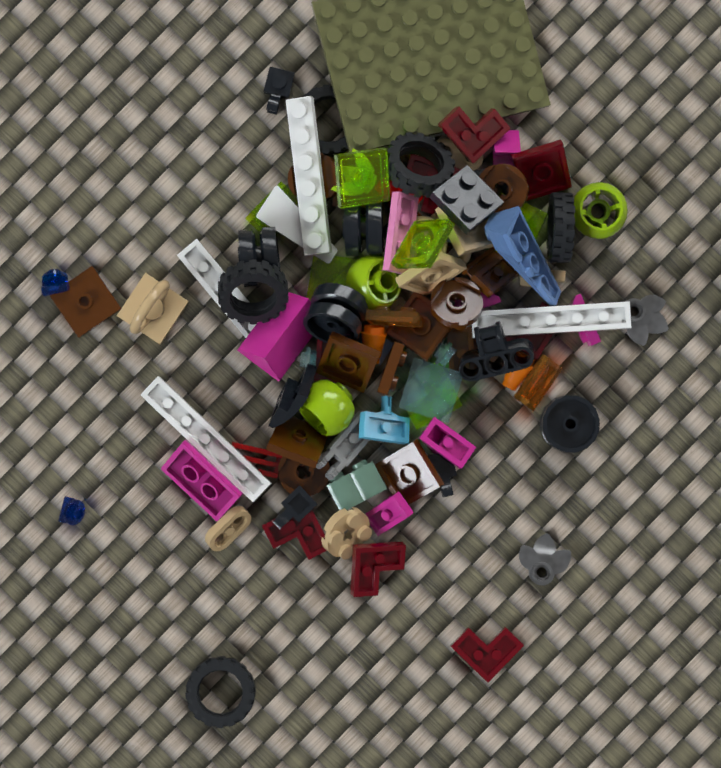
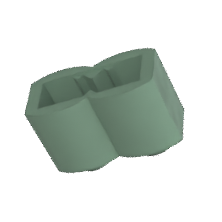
[326,459,387,510]

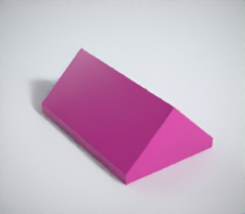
[237,292,312,382]
[161,440,244,521]

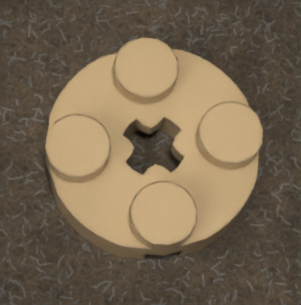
[321,507,372,560]

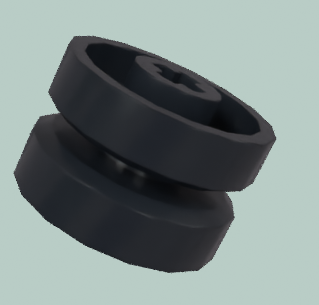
[342,198,383,256]
[238,227,281,287]
[303,283,368,343]
[539,395,600,453]

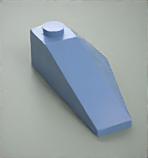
[485,206,561,306]

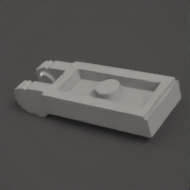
[316,411,370,480]

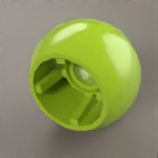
[574,182,628,239]
[345,255,402,312]
[299,379,355,436]

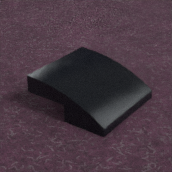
[268,363,317,428]

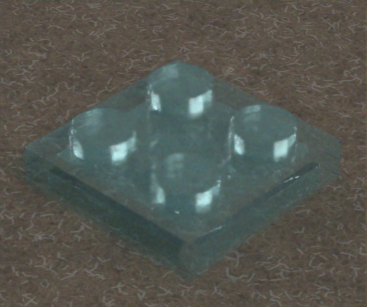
[398,358,462,423]

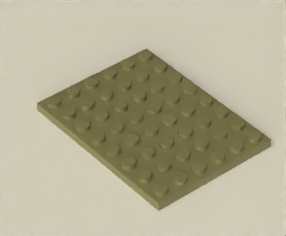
[311,0,551,155]

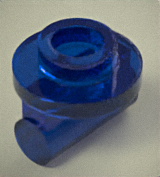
[41,269,70,296]
[58,496,85,525]

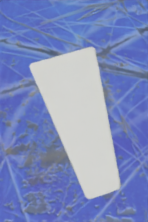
[256,186,338,264]

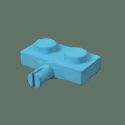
[359,396,410,445]

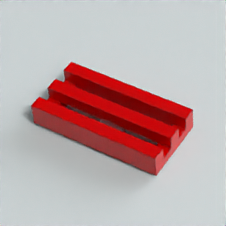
[232,442,283,478]

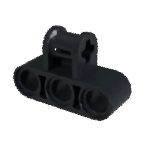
[459,321,534,381]

